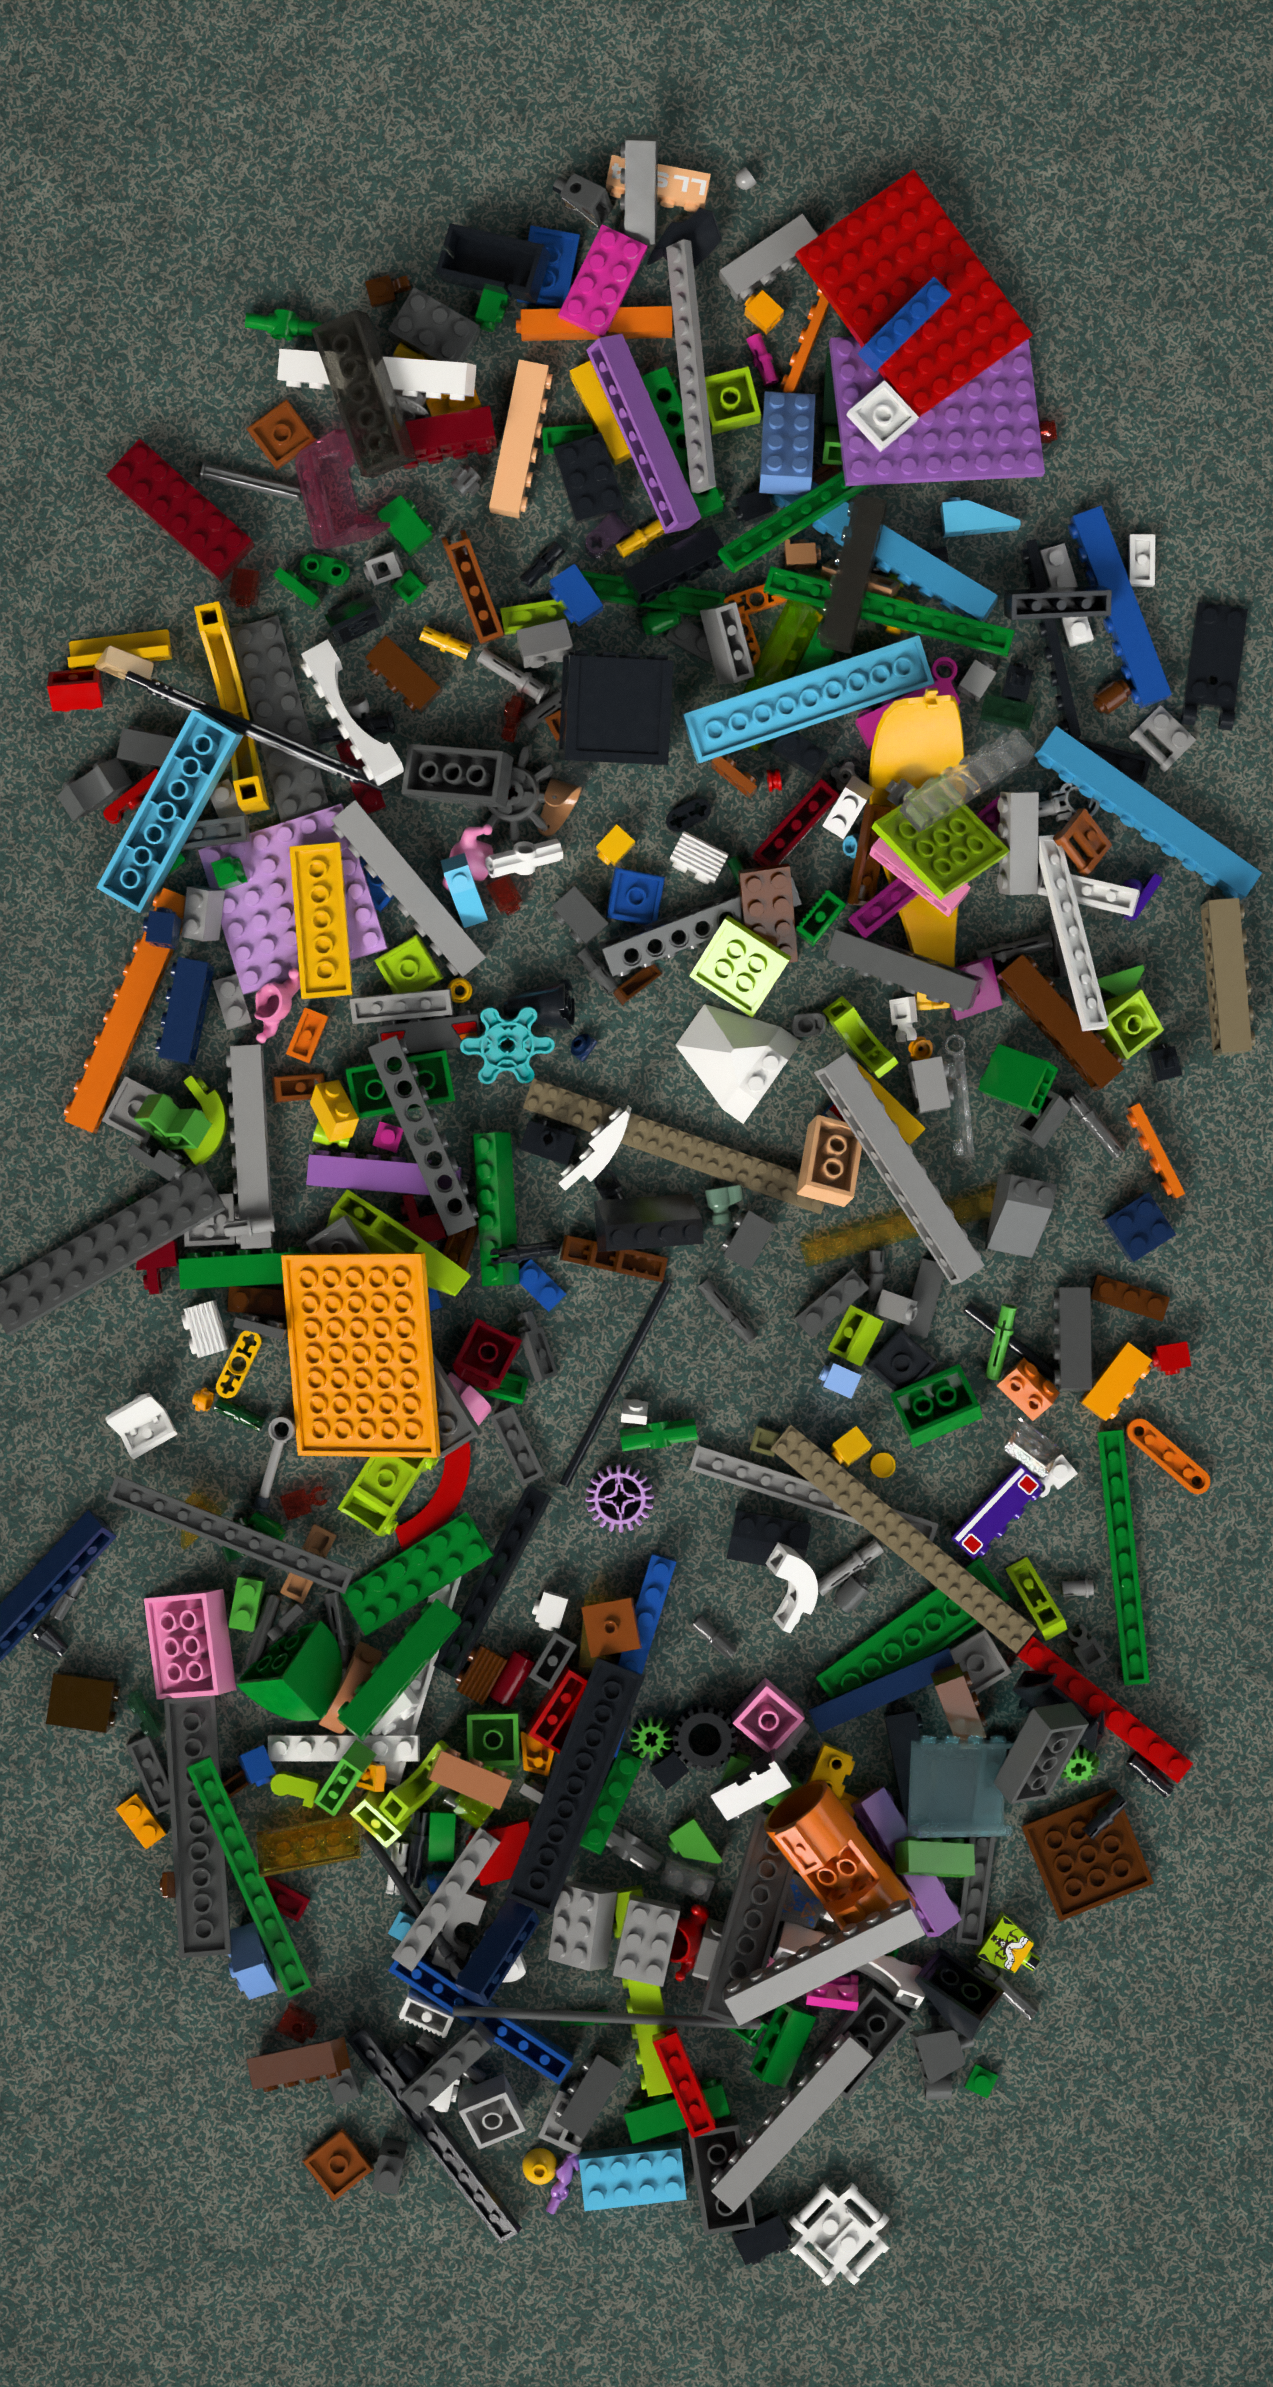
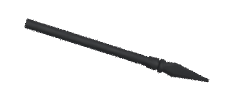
[362,1831,467,1979]

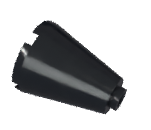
[504,979,575,1030]

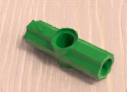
[619,1418,698,1452]

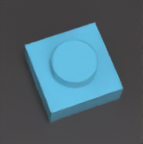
[388,1910,417,1941]

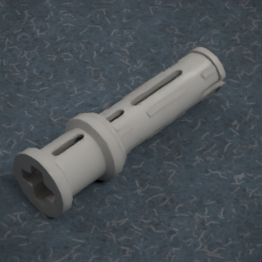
[477,648,551,705]

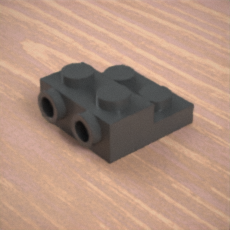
[127,1143,190,1181]

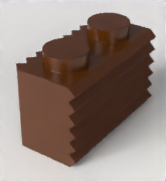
[455,1644,508,1705]

